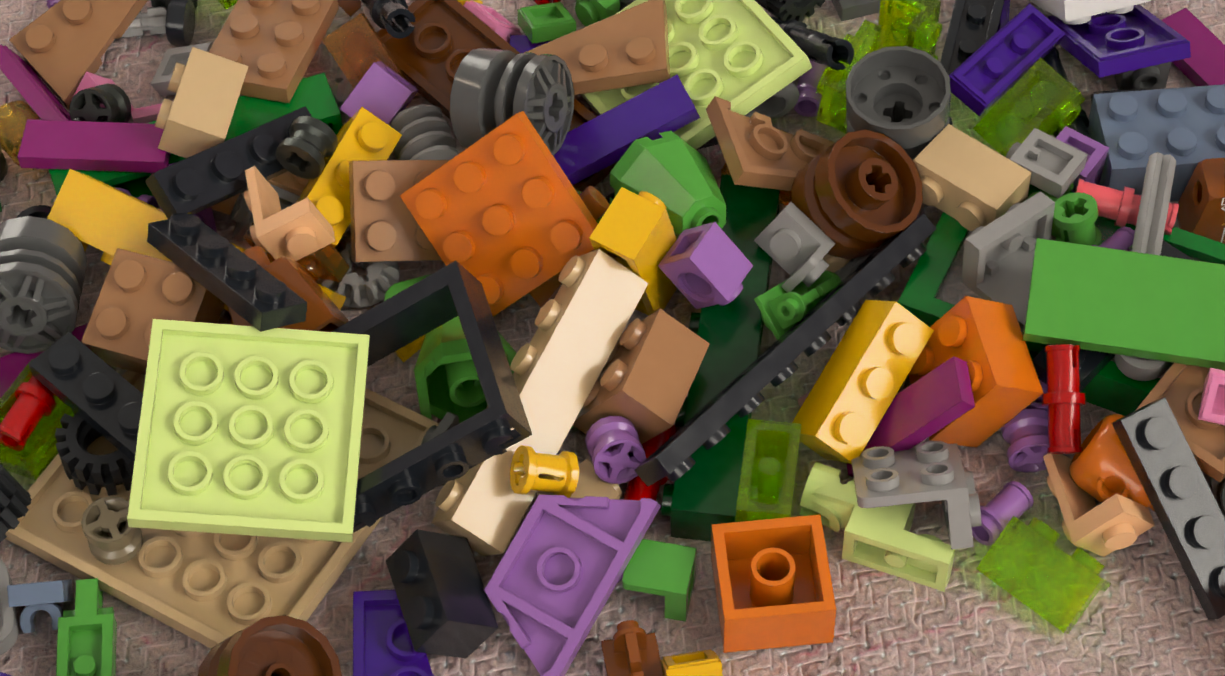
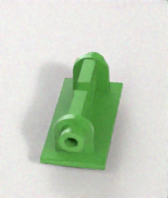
[754,271,841,340]

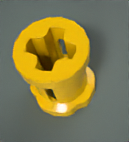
[510,445,579,498]

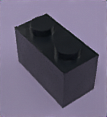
[386,529,498,658]

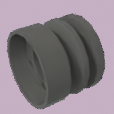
[846,46,951,160]
[450,48,574,156]
[0,216,87,354]

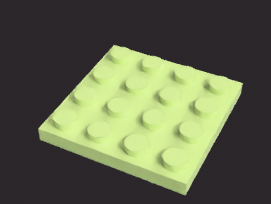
[580,0,812,150]
[127,319,370,542]

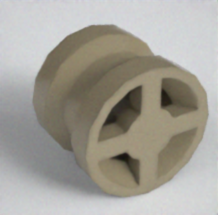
[81,496,143,565]

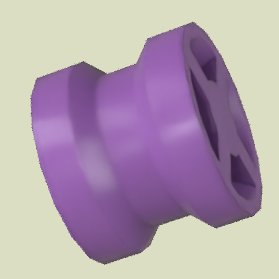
[1001,409,1049,473]
[585,416,646,484]

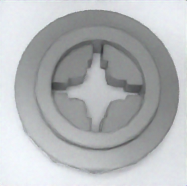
[319,240,400,308]

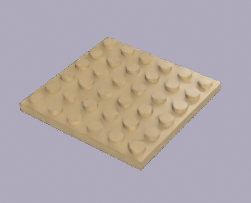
[5,317,439,648]

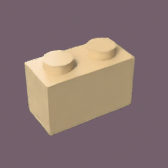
[155,47,249,158]
[913,124,1032,231]

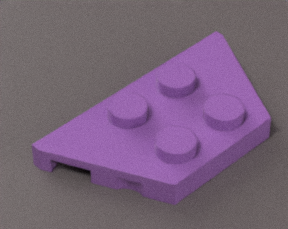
[484,494,661,676]

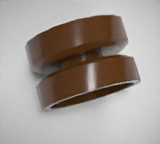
[792,129,923,260]
[198,615,342,676]

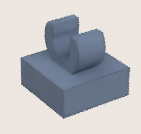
[7,579,73,633]

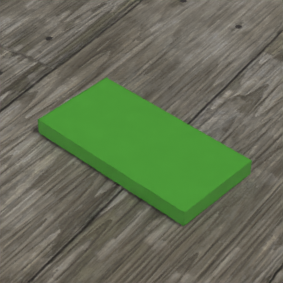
[1023,238,1225,370]

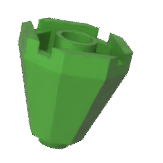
[610,130,726,239]
[414,316,516,424]

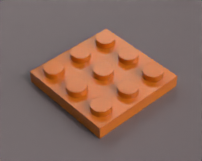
[400,111,598,317]

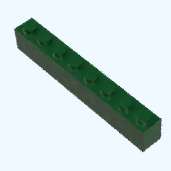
[661,174,780,542]

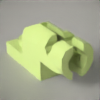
[799,462,955,592]

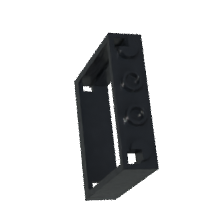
[331,261,532,533]

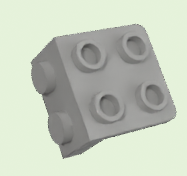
[961,191,1055,332]
[851,441,982,549]

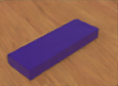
[949,3,1066,117]
[554,75,700,185]

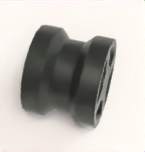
[69,83,131,123]
[276,116,338,179]

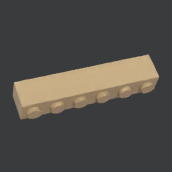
[431,249,649,556]

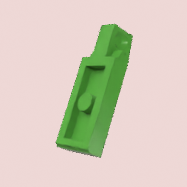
[56,578,117,676]

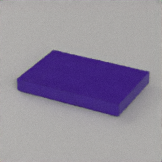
[1048,4,1191,78]

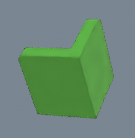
[622,539,697,622]

